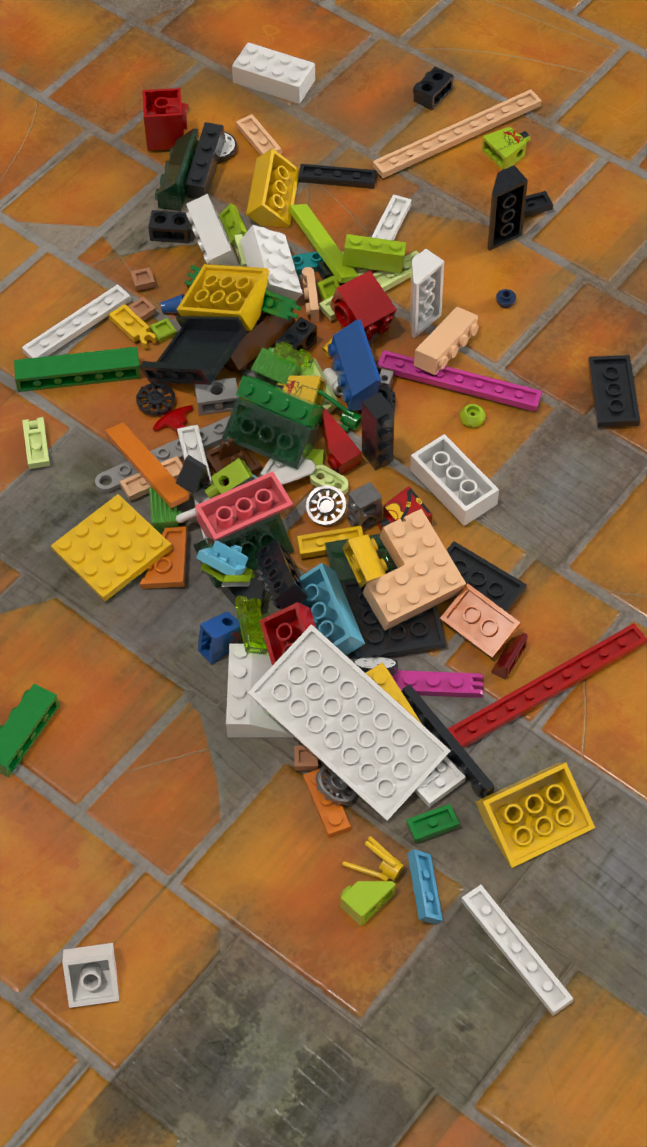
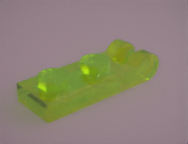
[235,595,268,655]

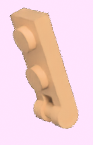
[302,267,319,323]

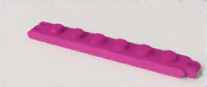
[392,670,483,698]

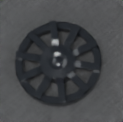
[136,382,175,416]

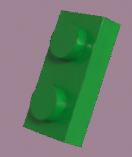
[406,804,460,844]

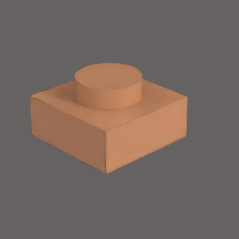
[131,267,155,291]
[128,296,157,321]
[294,745,318,771]

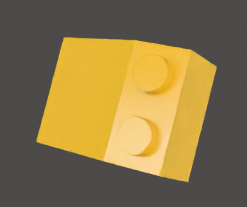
[342,534,388,588]

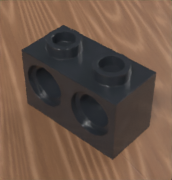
[413,66,454,111]
[148,210,192,244]
[275,317,317,361]

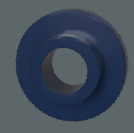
[496,289,516,308]

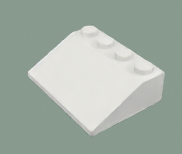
[226,644,295,738]

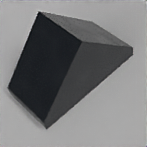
[176,455,210,494]

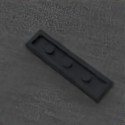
[298,164,377,189]

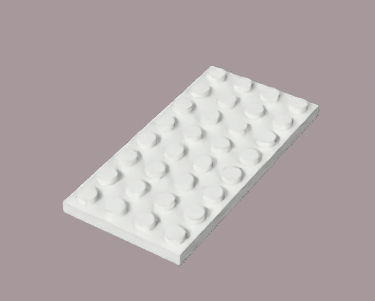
[248,624,451,821]

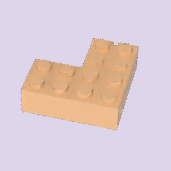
[363,509,466,630]

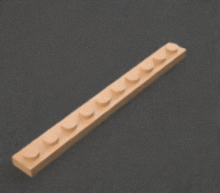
[373,89,542,178]

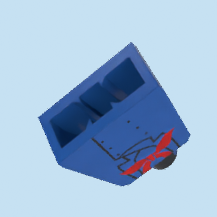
[197,612,249,665]

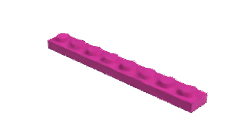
[377,350,542,412]

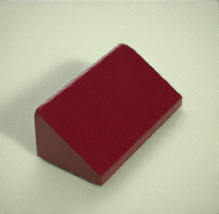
[491,633,528,680]

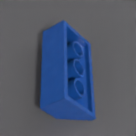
[328,319,381,411]

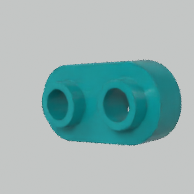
[292,252,325,275]

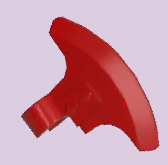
[153,405,193,436]

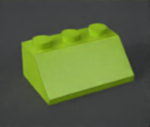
[342,234,406,274]

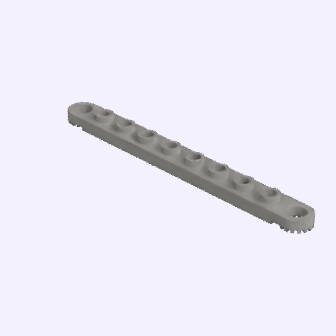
[95,404,282,494]

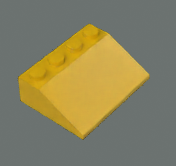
[177,264,270,331]
[475,762,595,868]

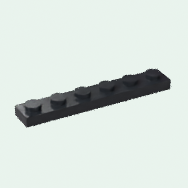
[402,684,494,798]

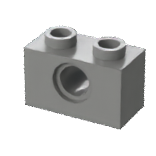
[195,378,240,416]

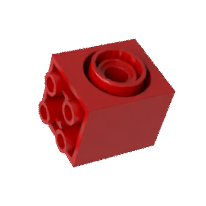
[142,88,188,151]
[329,270,397,341]

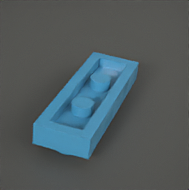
[407,849,443,925]

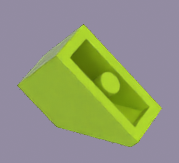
[340,881,396,926]

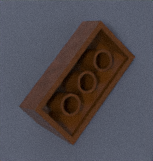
[224,311,296,372]

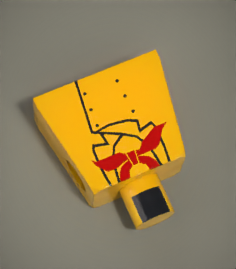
[276,376,327,405]

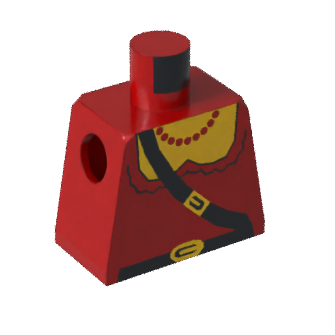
[377,486,433,531]

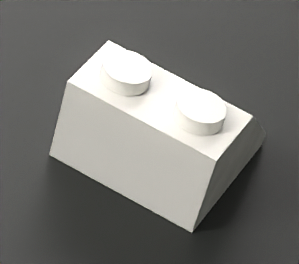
[62,943,119,1008]

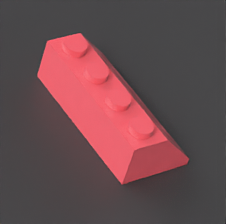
[195,471,293,541]

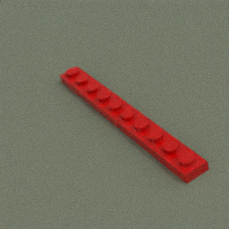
[448,623,647,748]

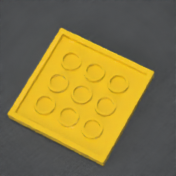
[51,494,173,602]

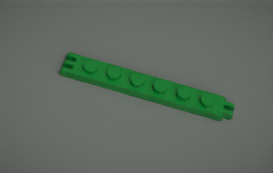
[184,265,301,321]

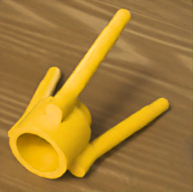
[342,836,405,881]

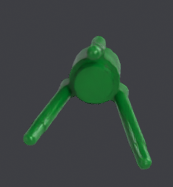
[318,390,362,432]

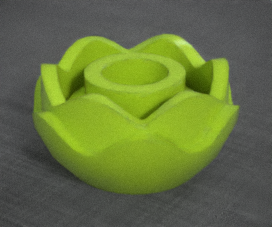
[459,404,486,428]

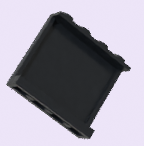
[140,316,247,385]

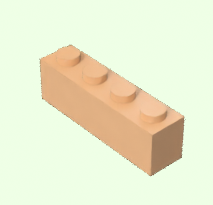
[414,307,479,375]

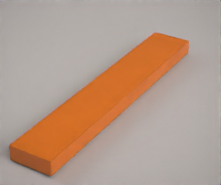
[105,422,190,508]

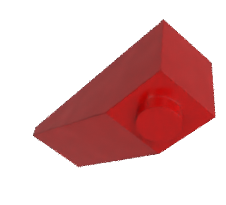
[321,408,362,475]

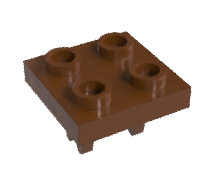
[205,436,262,486]

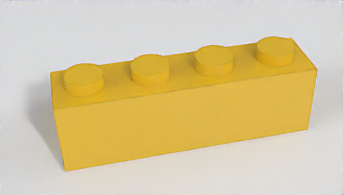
[246,148,300,228]

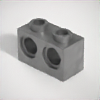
[347,482,382,531]

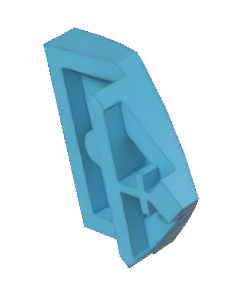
[196,540,248,575]

